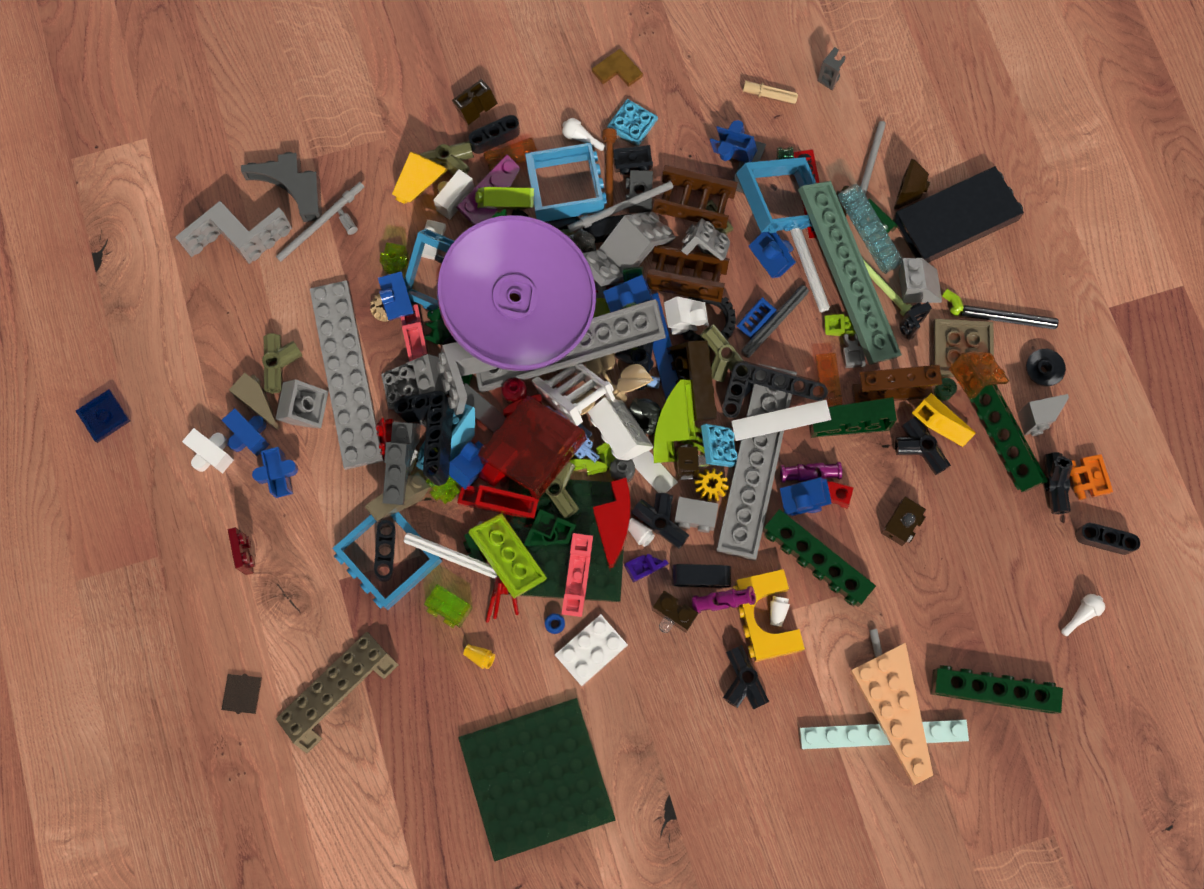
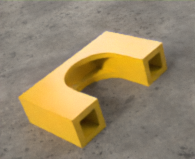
[732,569,805,662]

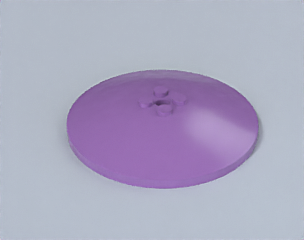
[437,215,596,371]

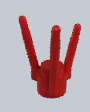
[485,577,519,623]

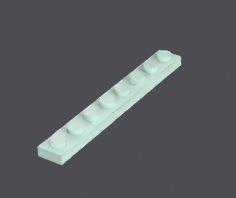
[799,720,969,749]

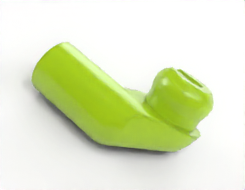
[942,289,964,316]

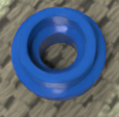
[545,613,565,634]

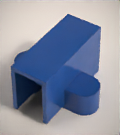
[710,120,757,163]
[748,232,796,278]
[378,272,414,321]
[603,275,654,312]
[222,408,270,456]
[449,441,493,489]
[252,447,298,498]
[780,477,832,516]

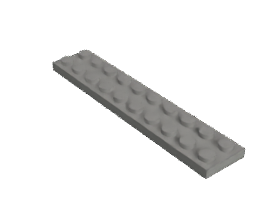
[310,280,384,470]
[476,299,666,393]
[716,364,797,561]

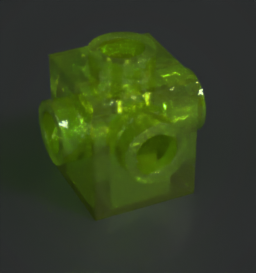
[380,242,409,274]
[426,476,460,504]

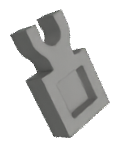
[843,334,866,368]

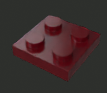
[227,527,255,575]

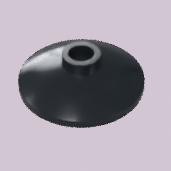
[1026,349,1066,386]

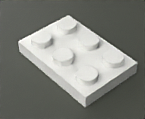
[555,614,628,686]

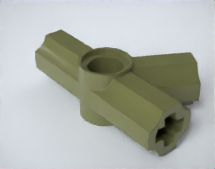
[419,141,474,176]
[700,324,747,382]
[262,333,303,394]
[531,458,579,519]

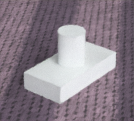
[421,219,446,260]

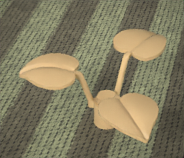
[568,354,653,422]

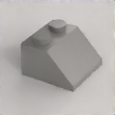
[899,258,942,303]
[275,379,329,428]
[1017,394,1069,436]

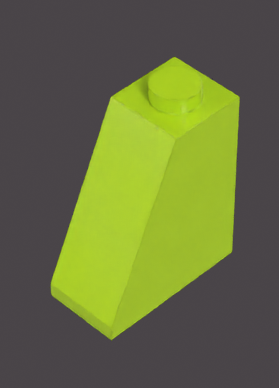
[475,187,534,210]

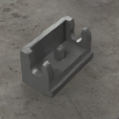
[818,47,845,91]

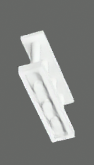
[532,363,615,426]

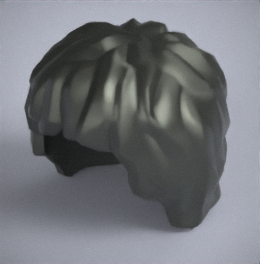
[629,398,661,435]

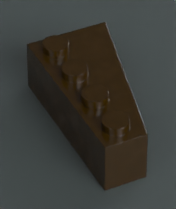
[667,341,717,422]

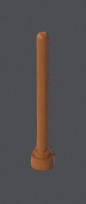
[602,128,617,209]

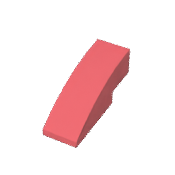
[401,305,428,362]

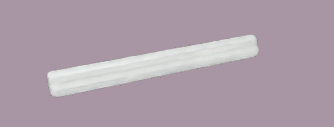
[790,228,830,313]
[404,533,498,578]

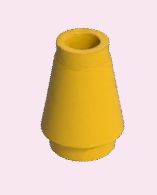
[463,644,495,669]

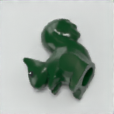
[424,307,453,345]

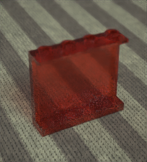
[478,395,587,500]

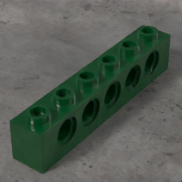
[967,375,1048,492]
[763,509,876,607]
[931,665,1063,714]

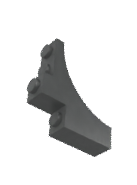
[241,152,322,222]
[383,422,421,505]

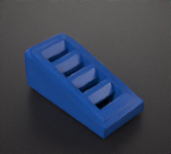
[737,297,777,339]

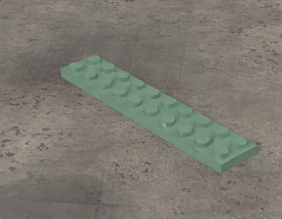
[798,181,902,365]

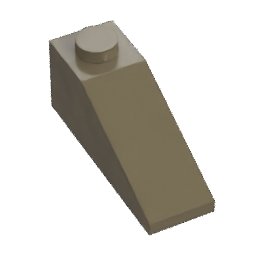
[229,372,280,430]
[365,472,430,522]

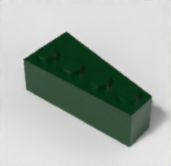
[809,397,897,438]

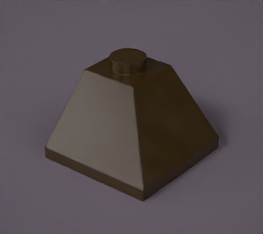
[894,159,930,209]

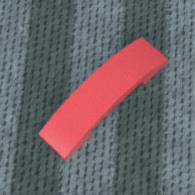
[562,533,593,617]

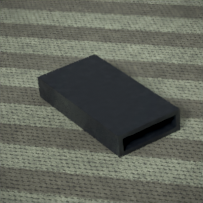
[893,166,1024,263]

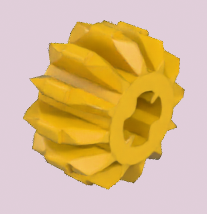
[695,468,729,502]

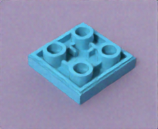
[607,99,658,147]
[701,424,737,468]

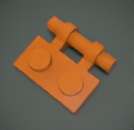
[1070,454,1113,500]

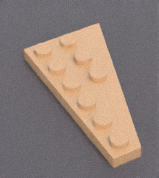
[850,643,933,786]

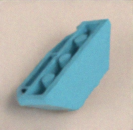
[416,404,475,470]

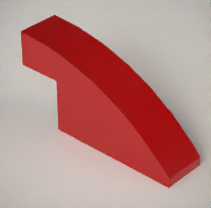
[593,478,631,569]
[457,485,539,519]

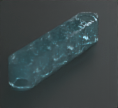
[838,184,902,274]

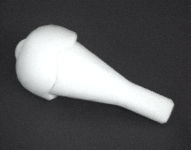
[562,118,605,151]
[1061,594,1105,636]

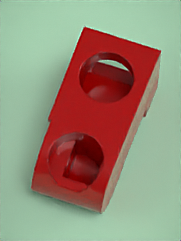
[827,481,854,509]

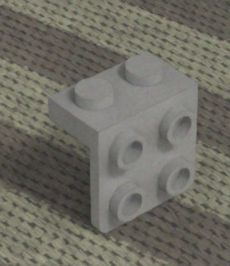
[681,218,730,261]

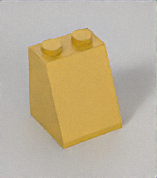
[392,152,448,204]

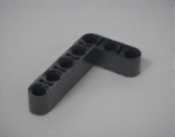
[722,360,828,418]
[394,391,453,486]

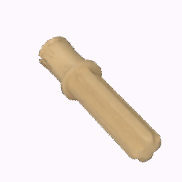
[743,80,798,104]

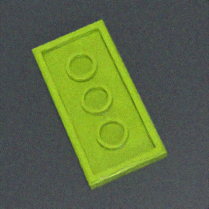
[468,513,547,598]

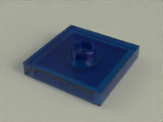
[76,389,131,443]

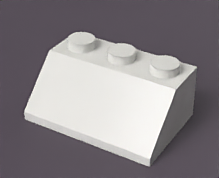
[588,397,654,460]

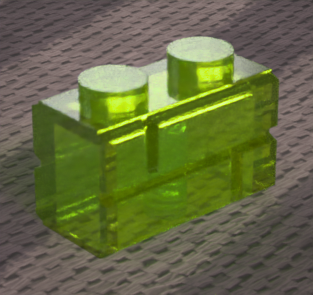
[424,584,473,628]

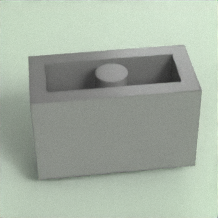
[674,497,719,533]

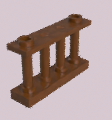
[653,165,738,229]
[646,245,730,303]
[852,365,942,403]

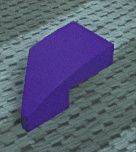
[624,554,669,583]

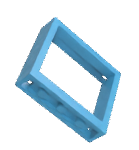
[525,143,607,222]
[736,157,816,233]
[404,228,454,310]
[332,512,443,610]

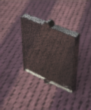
[221,674,262,714]

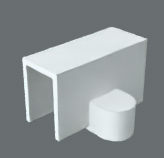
[433,170,474,220]
[664,296,709,335]
[182,428,234,474]

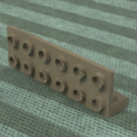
[276,632,399,753]

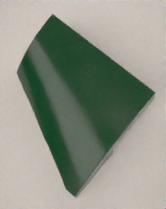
[524,509,577,546]

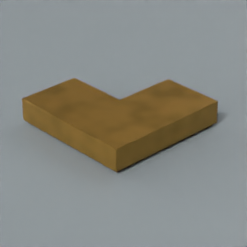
[592,49,643,87]

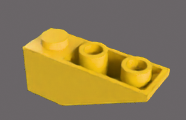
[912,393,976,447]

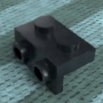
[613,145,653,175]
[900,302,932,340]

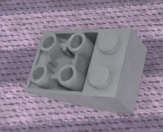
[381,354,448,410]

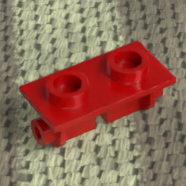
[376,417,393,461]

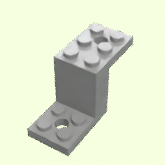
[175,201,292,264]
[583,212,676,286]
[437,342,497,415]

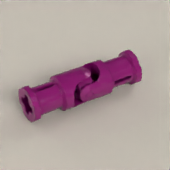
[780,462,842,483]
[692,586,756,614]

